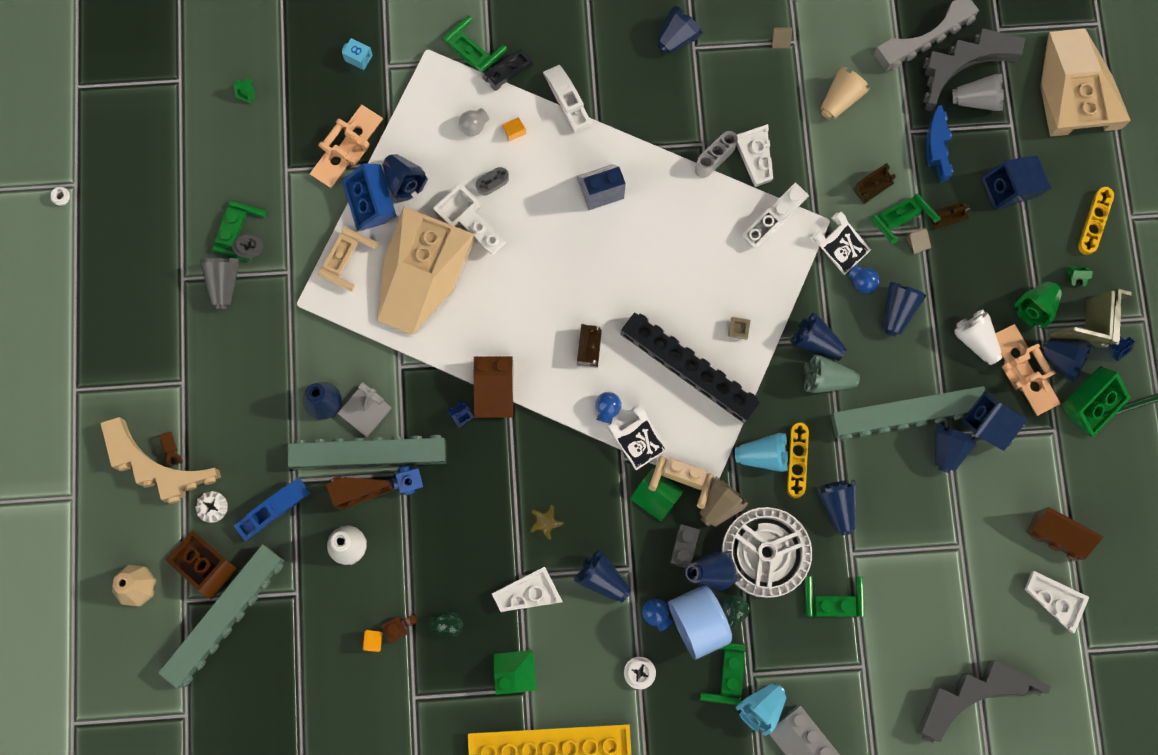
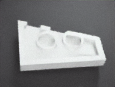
[736,124,773,187]
[492,567,563,612]
[1025,571,1089,634]

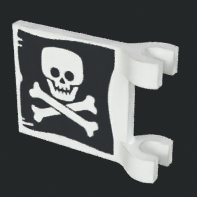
[810,211,871,275]
[607,405,668,470]

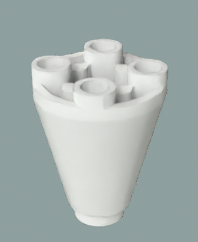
[954,309,1002,365]
[327,525,367,565]

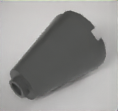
[200,258,240,309]

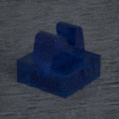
[1110,337,1135,361]
[448,401,474,428]

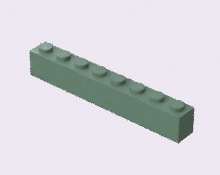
[830,386,985,440]
[288,435,446,470]
[159,544,285,688]

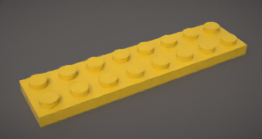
[468,724,631,755]

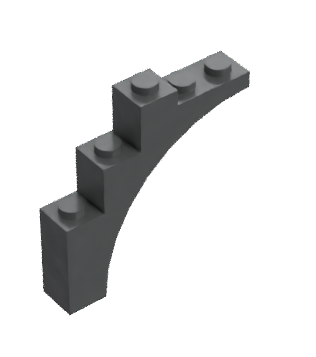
[923,28,1025,112]

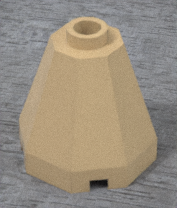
[112,565,156,607]

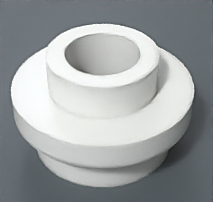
[51,187,70,206]

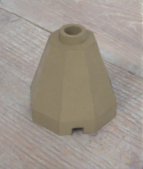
[700,476,748,526]

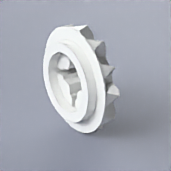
[195,491,228,523]
[624,657,656,689]

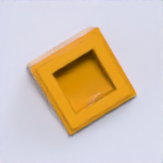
[502,117,526,141]
[363,630,383,652]

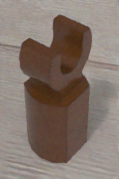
[159,432,183,467]

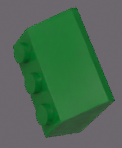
[1062,366,1131,437]

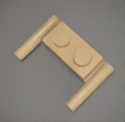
[318,226,378,292]
[648,456,714,509]

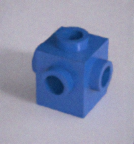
[391,465,423,495]

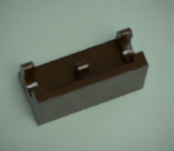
[853,163,896,204]
[577,324,602,368]

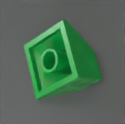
[493,650,537,695]

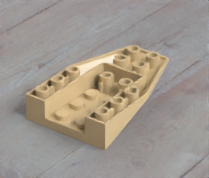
[1040,28,1131,137]
[378,206,475,335]

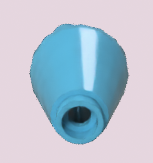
[735,433,789,472]

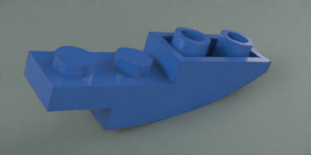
[926,105,953,183]
[234,478,310,541]

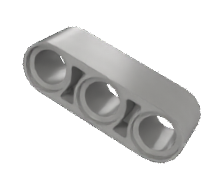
[695,131,738,178]

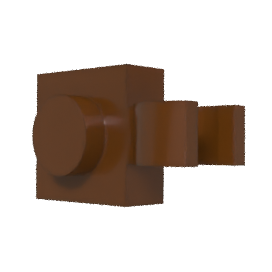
[381,615,418,644]

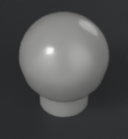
[459,108,489,136]

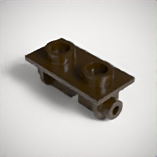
[929,202,970,230]

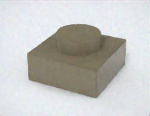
[728,317,750,340]

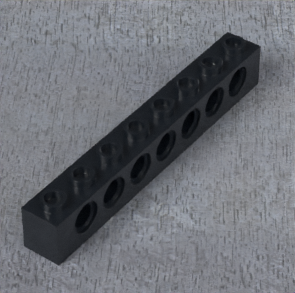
[620,312,760,424]

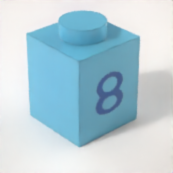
[342,38,373,70]

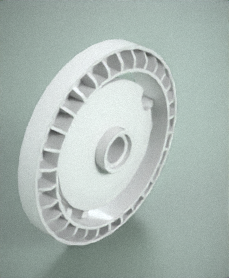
[722,507,812,598]

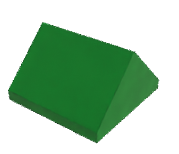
[630,468,684,522]

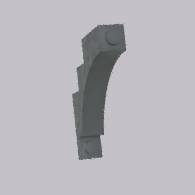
[917,660,1051,744]

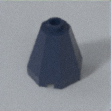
[657,6,703,53]
[382,154,428,201]
[1041,338,1092,382]
[935,425,978,473]

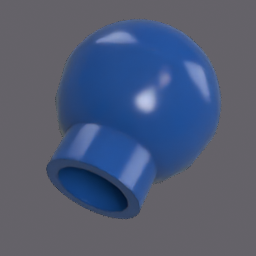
[848,264,880,294]
[595,392,622,424]
[642,598,673,632]

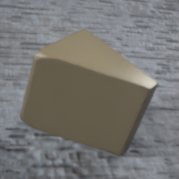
[771,27,792,48]
[906,228,931,255]

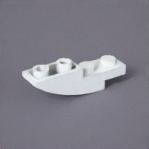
[543,65,592,133]
[742,182,809,249]

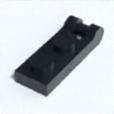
[482,49,533,91]

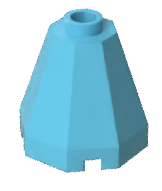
[736,684,787,736]

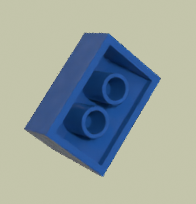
[342,163,397,231]

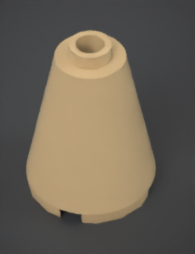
[821,66,870,120]

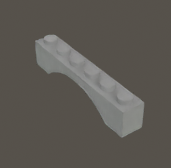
[874,0,979,72]

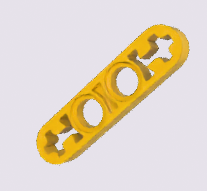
[1078,187,1114,255]
[787,423,809,498]

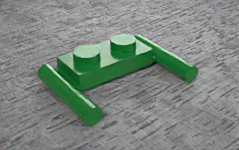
[443,15,507,73]
[871,193,940,244]
[212,200,267,262]
[804,576,865,617]
[700,643,746,705]

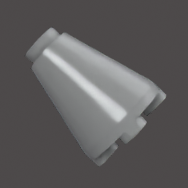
[952,74,1004,111]

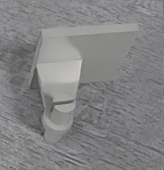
[337,382,392,438]

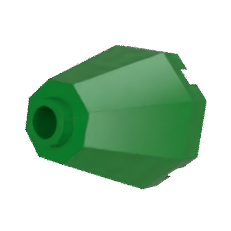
[1014,281,1062,329]

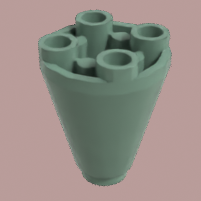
[804,355,860,393]

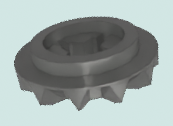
[232,234,263,260]

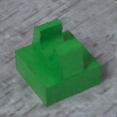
[234,78,255,104]
[1067,266,1093,286]

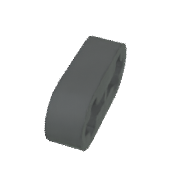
[476,167,509,195]

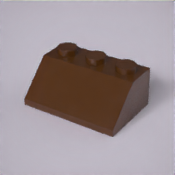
[1026,507,1103,561]

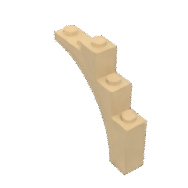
[101,417,221,504]

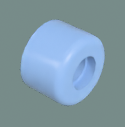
[668,586,732,660]

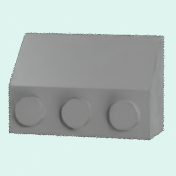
[769,705,840,755]

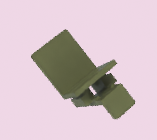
[1050,289,1132,348]

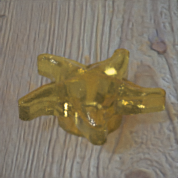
[530,506,564,540]

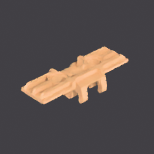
[310,105,383,188]
[995,324,1061,416]

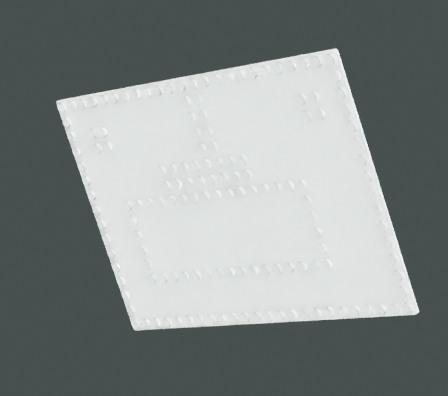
[297,50,830,479]

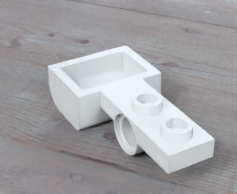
[433,183,506,256]

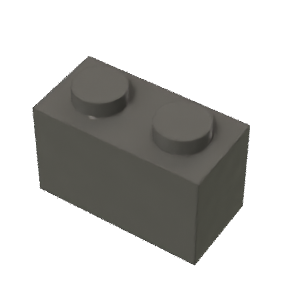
[669,525,700,569]

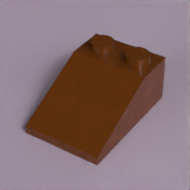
[473,356,513,418]
[326,476,394,511]
[166,530,238,600]

